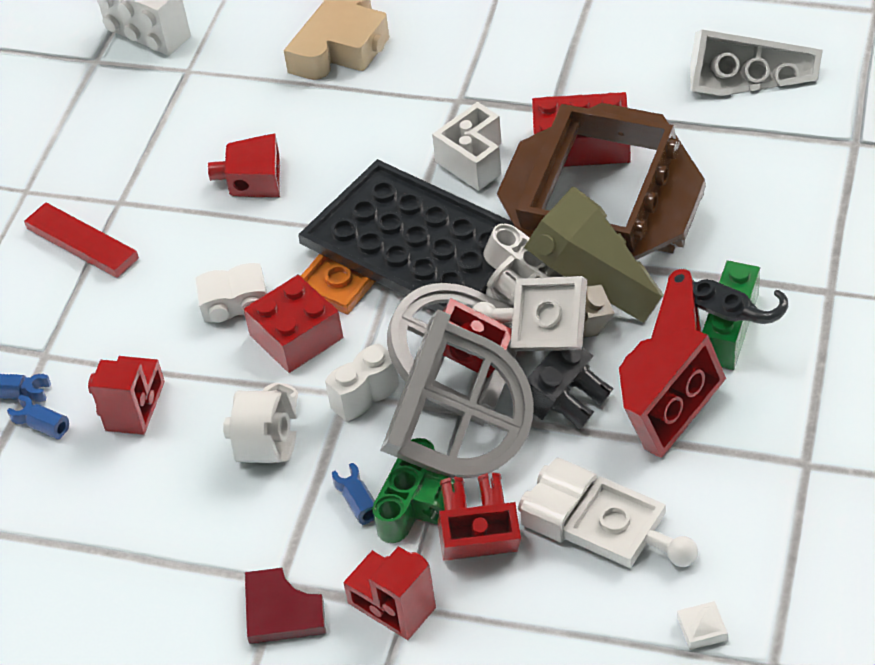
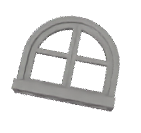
[387,283,517,426]
[380,309,533,479]

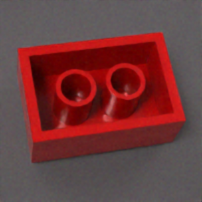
[532,92,631,167]

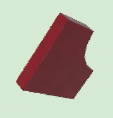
[245,567,326,644]

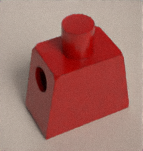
[208,133,280,197]

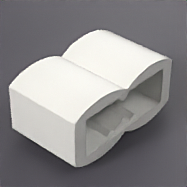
[195,263,267,323]
[325,343,400,422]
[518,457,597,543]

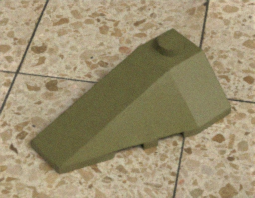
[524,186,664,323]

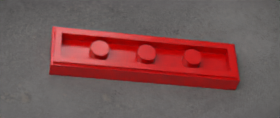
[24,202,139,278]

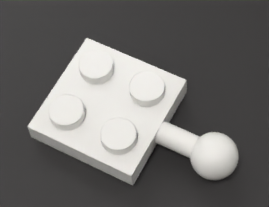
[472,276,587,351]
[563,476,698,569]

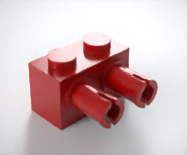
[438,472,521,561]

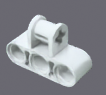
[484,224,565,307]

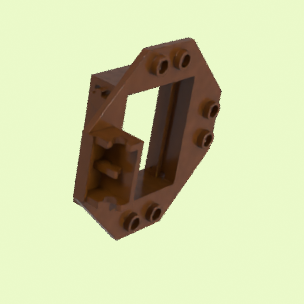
[497,103,706,260]

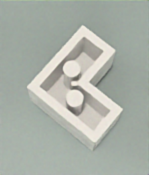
[432,102,502,191]

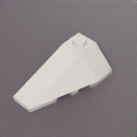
[690,29,823,96]

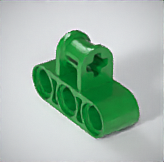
[372,438,455,543]

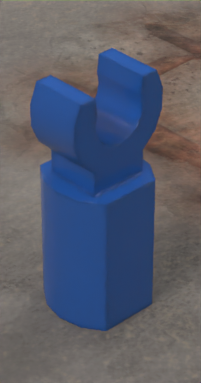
[0,374,51,402]
[7,395,69,440]
[332,463,375,525]

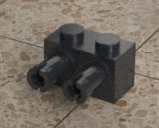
[527,347,614,430]

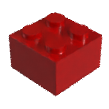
[243,274,344,373]

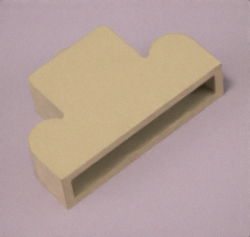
[283,0,390,80]

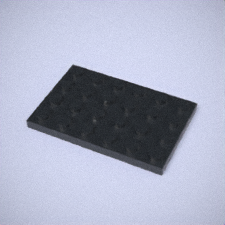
[298,159,514,311]

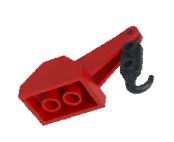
[619,269,789,458]

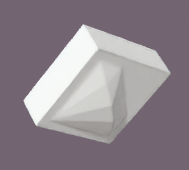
[677,601,728,650]

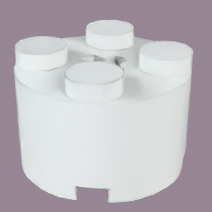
[223,390,297,463]

